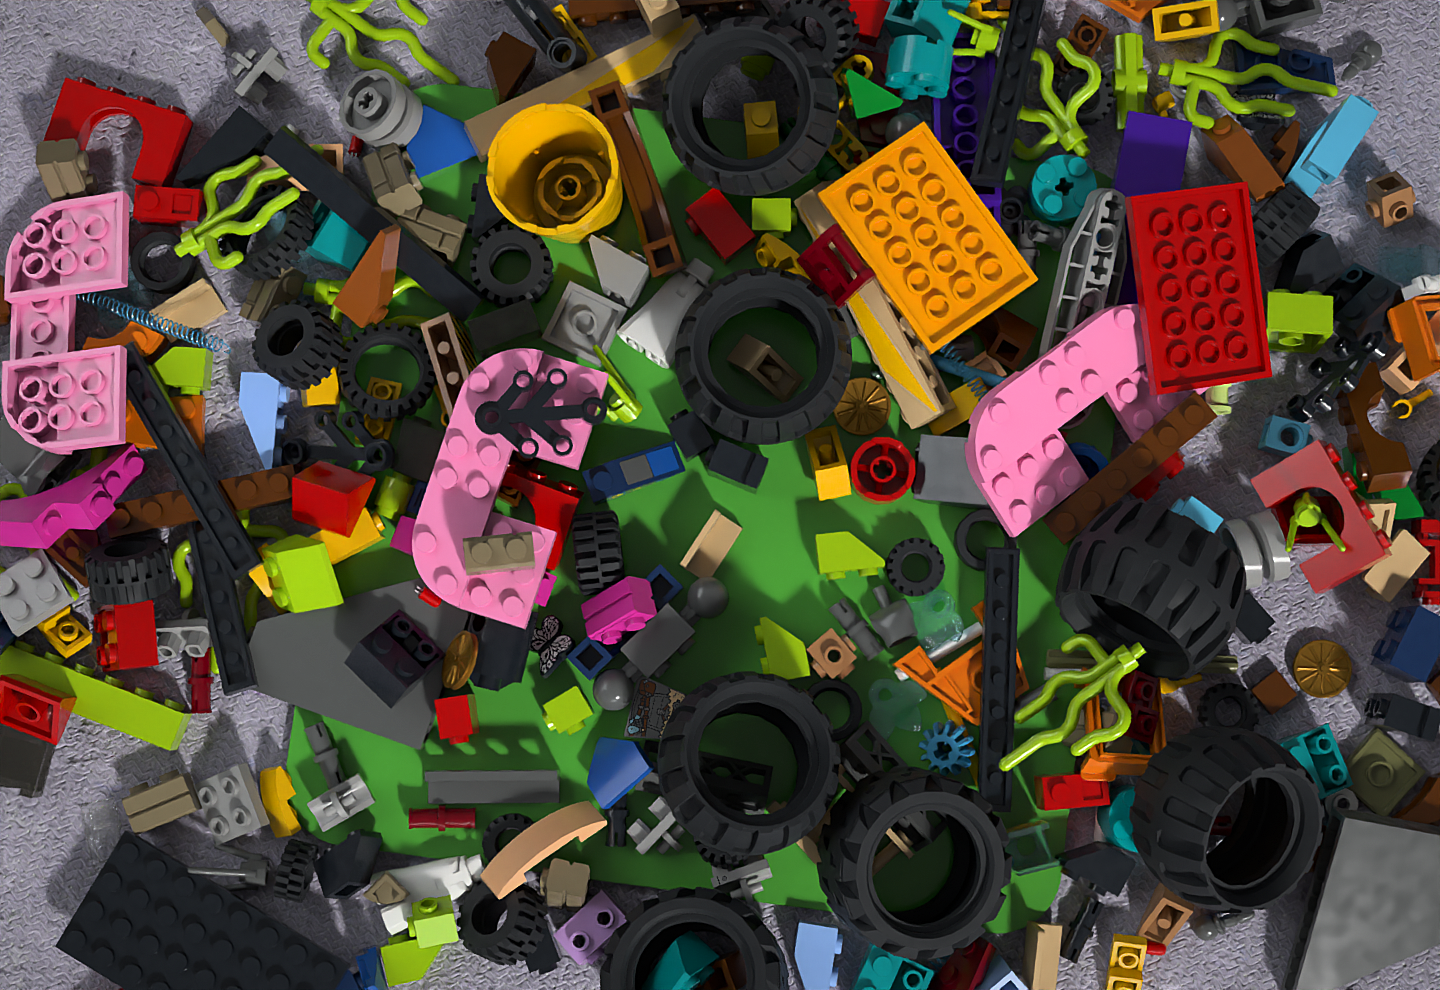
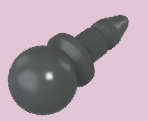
[1341,40,1382,81]
[1193,911,1255,941]

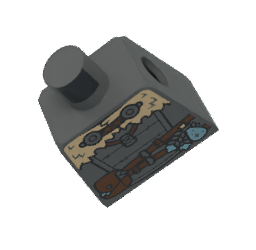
[624,676,687,739]

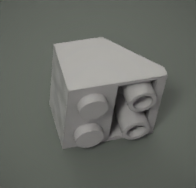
[589,235,651,311]

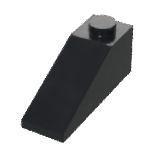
[176,106,274,188]

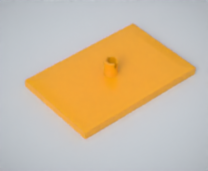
[817,121,1038,355]

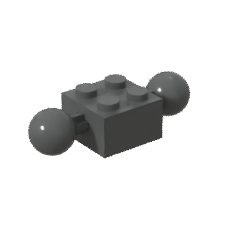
[1201,0,1348,39]
[592,577,729,711]

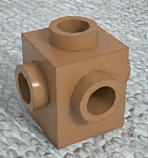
[1365,170,1416,228]
[806,628,857,680]

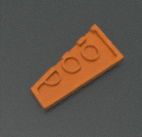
[125,395,206,457]

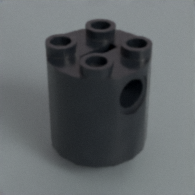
[467,611,539,692]

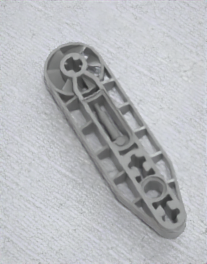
[1038,188,1127,429]

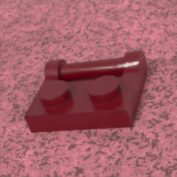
[796,223,877,309]

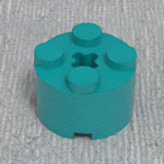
[885,35,954,100]
[1027,155,1097,226]
[1097,784,1139,853]

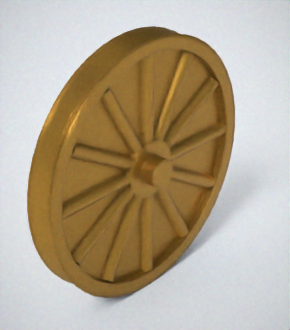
[833,377,891,435]
[441,631,478,690]
[1292,639,1352,698]

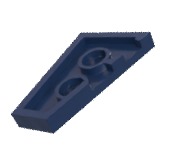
[1232,40,1336,95]

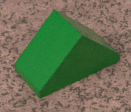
[840,68,904,119]

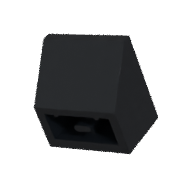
[1322,262,1405,342]
[344,609,446,709]

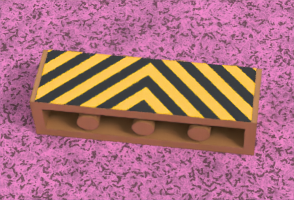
[420,312,478,419]

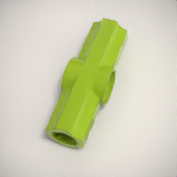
[1111,33,1148,134]

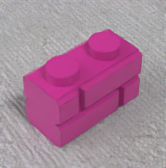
[581,576,657,645]

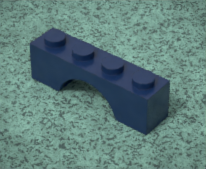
[567,564,684,681]

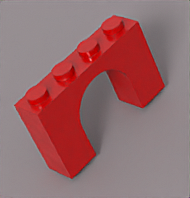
[43,77,194,187]
[1250,440,1393,594]
[501,460,585,571]

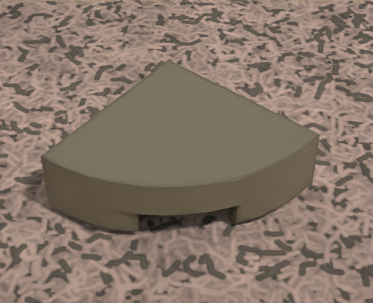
[195,6,231,48]
[363,870,410,904]

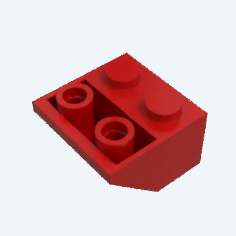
[94,600,159,672]

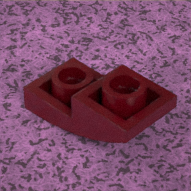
[1122,670,1160,745]

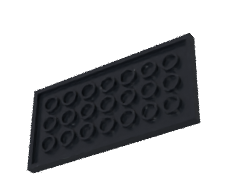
[55,830,351,990]

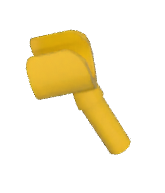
[965,2,1009,23]
[1152,91,1175,117]
[433,384,448,428]
[1391,389,1433,419]
[1160,673,1202,694]

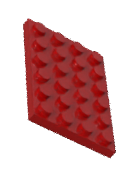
[1125,181,1272,396]

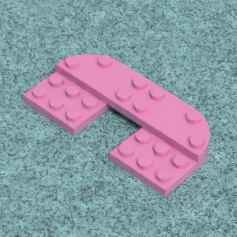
[1,191,129,455]
[964,304,1210,537]
[412,348,609,629]

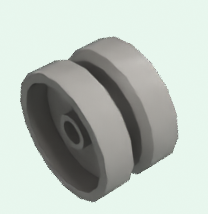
[339,69,423,151]
[1220,510,1291,590]

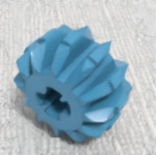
[918,720,976,776]

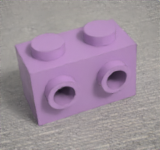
[553,890,627,965]

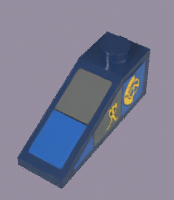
[582,441,686,506]

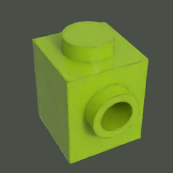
[752,198,797,241]
[541,685,595,736]
[407,895,459,949]

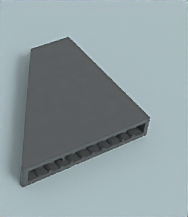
[247,578,472,750]
[1280,806,1440,990]

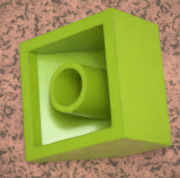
[1263,289,1333,354]
[262,534,344,613]

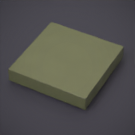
[1344,728,1426,817]

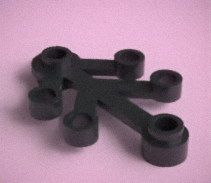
[1286,331,1390,423]
[475,368,607,459]
[281,410,396,476]

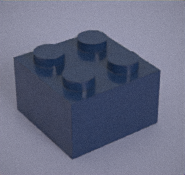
[1370,605,1440,683]

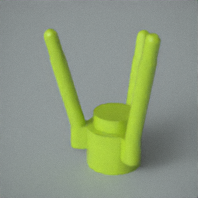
[947,9,1001,58]
[593,344,643,423]
[1285,492,1346,552]

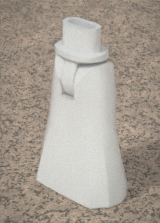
[616,258,715,369]
[370,854,486,936]

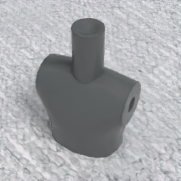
[869,585,919,648]

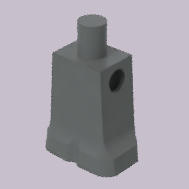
[0,415,82,496]

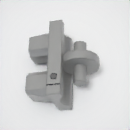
[230,47,288,105]
[155,608,213,659]
[307,773,376,832]
[627,796,685,855]
[711,855,773,906]

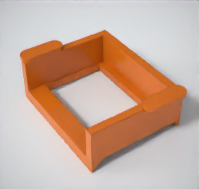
[1387,295,1440,382]
[1074,667,1166,782]

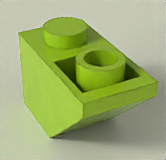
[151,346,214,395]
[814,531,885,580]
[754,617,810,680]
[380,933,445,987]

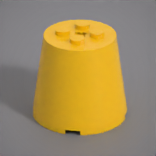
[486,103,623,244]

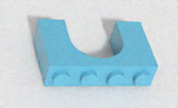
[1282,94,1379,198]

